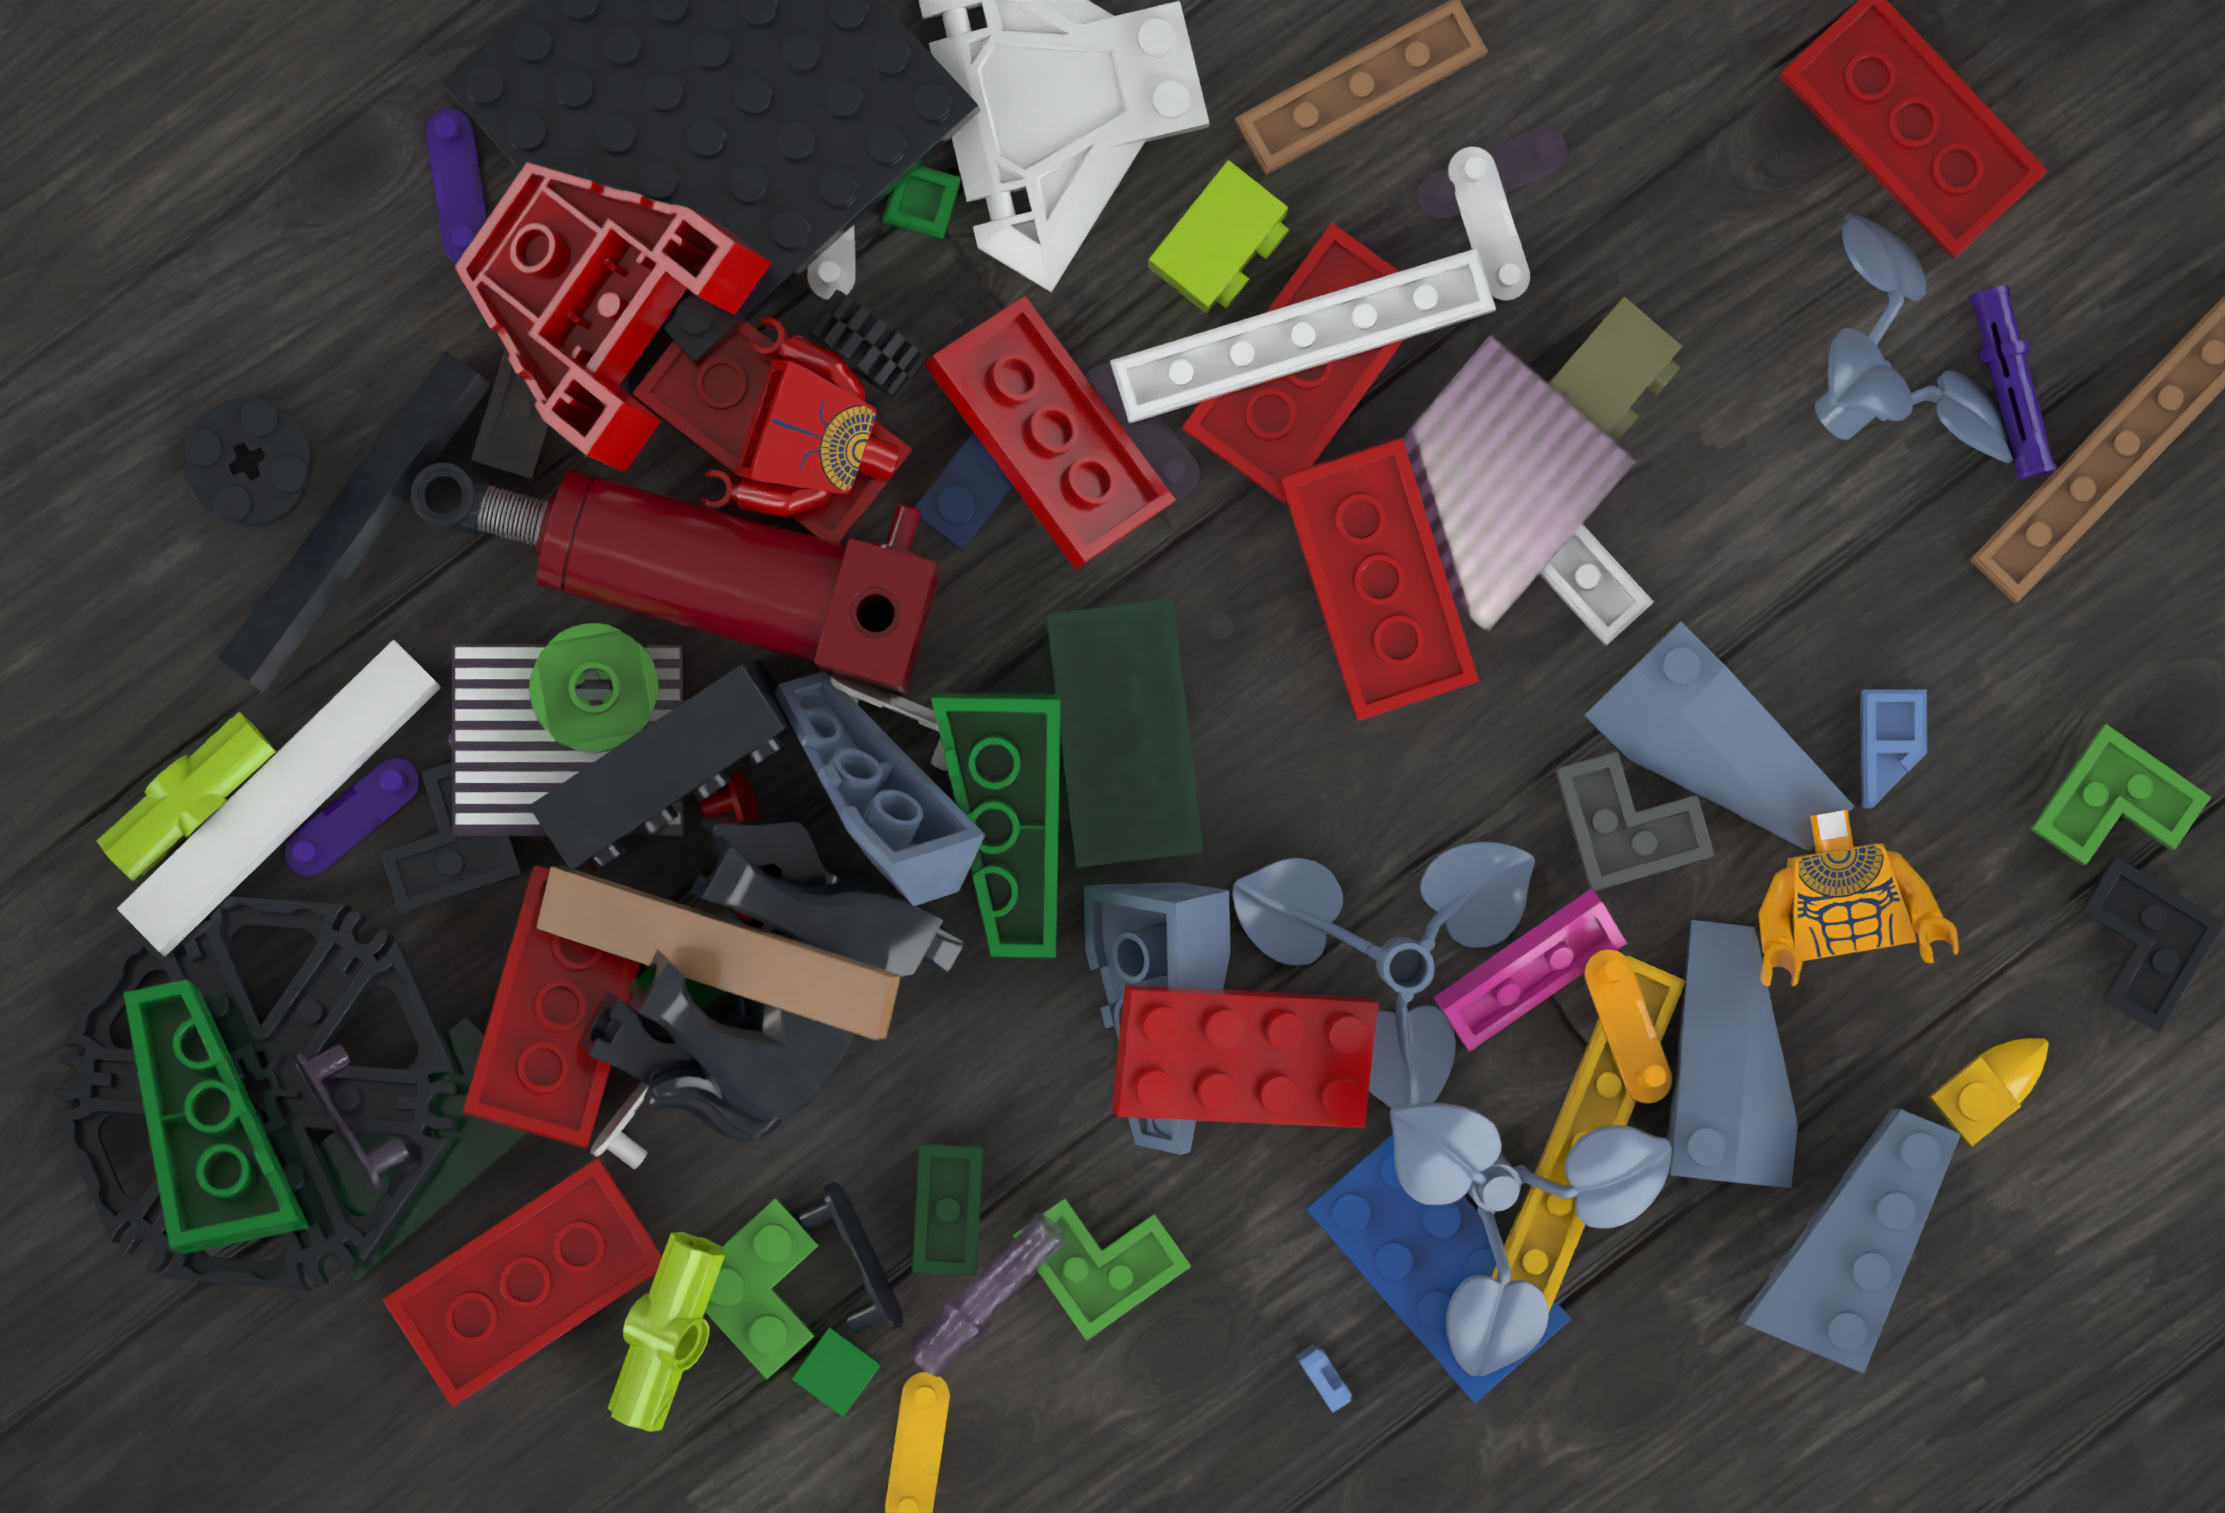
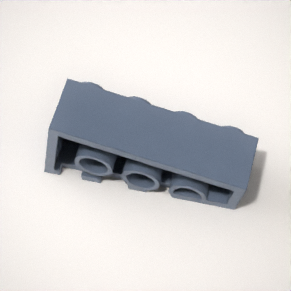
[1736,1109,1961,1373]

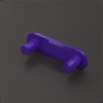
[426,109,487,263]
[285,758,420,876]

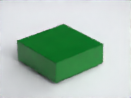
[882,166,961,241]
[791,1327,882,1417]

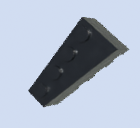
[529,659,792,872]

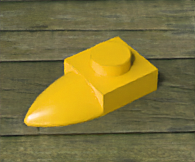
[1928,1038,2049,1147]

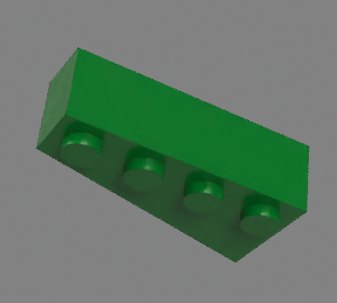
[931,692,1061,958]
[124,980,309,1254]

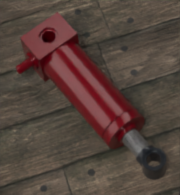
[411,462,941,695]

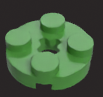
[529,623,659,753]

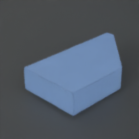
[1860,690,1927,808]
[1295,1344,1352,1413]

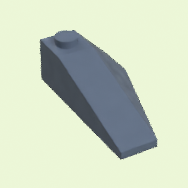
[1084,882,1230,1155]

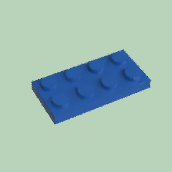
[1306,1133,1571,1403]

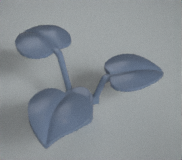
[1815,213,2014,464]
[1232,842,1535,1109]
[1390,1103,1672,1376]

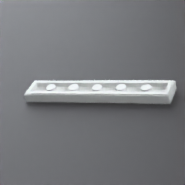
[1110,248,1496,424]
[117,639,441,957]

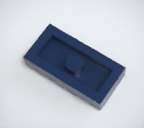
[915,432,1014,552]

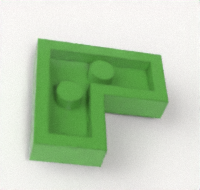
[2030,724,2211,866]
[705,1198,819,1380]
[1012,1198,1191,1341]

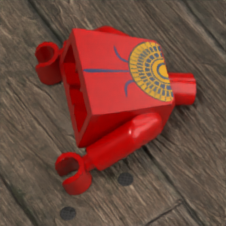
[701,317,899,517]

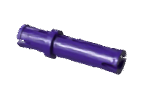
[1969,286,2057,480]

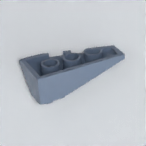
[1584,621,1855,852]
[774,671,985,906]
[1667,920,1798,1188]

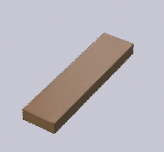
[1235,0,1488,176]

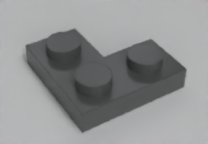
[1555,751,1715,891]

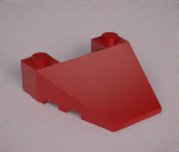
[455,163,771,473]

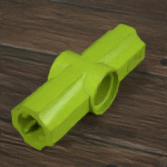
[96,712,277,882]
[607,1232,726,1432]

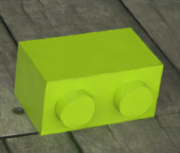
[1148,160,1289,315]

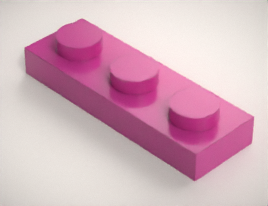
[1433,889,1627,1052]

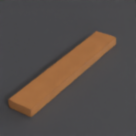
[1969,295,2225,604]
[536,865,901,1040]

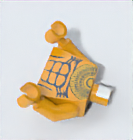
[1759,809,1959,986]

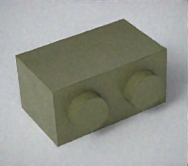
[1537,296,1682,447]

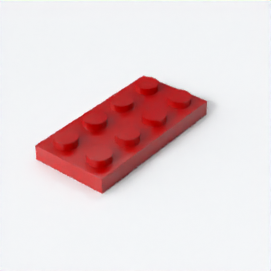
[1779,0,2048,260]
[1182,223,1405,504]
[924,296,1176,570]
[632,321,912,544]
[1279,437,1479,721]
[462,865,640,1149]
[1112,985,1379,1128]
[382,1157,663,1407]

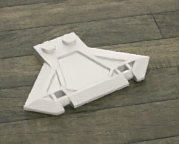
[919,0,1210,293]

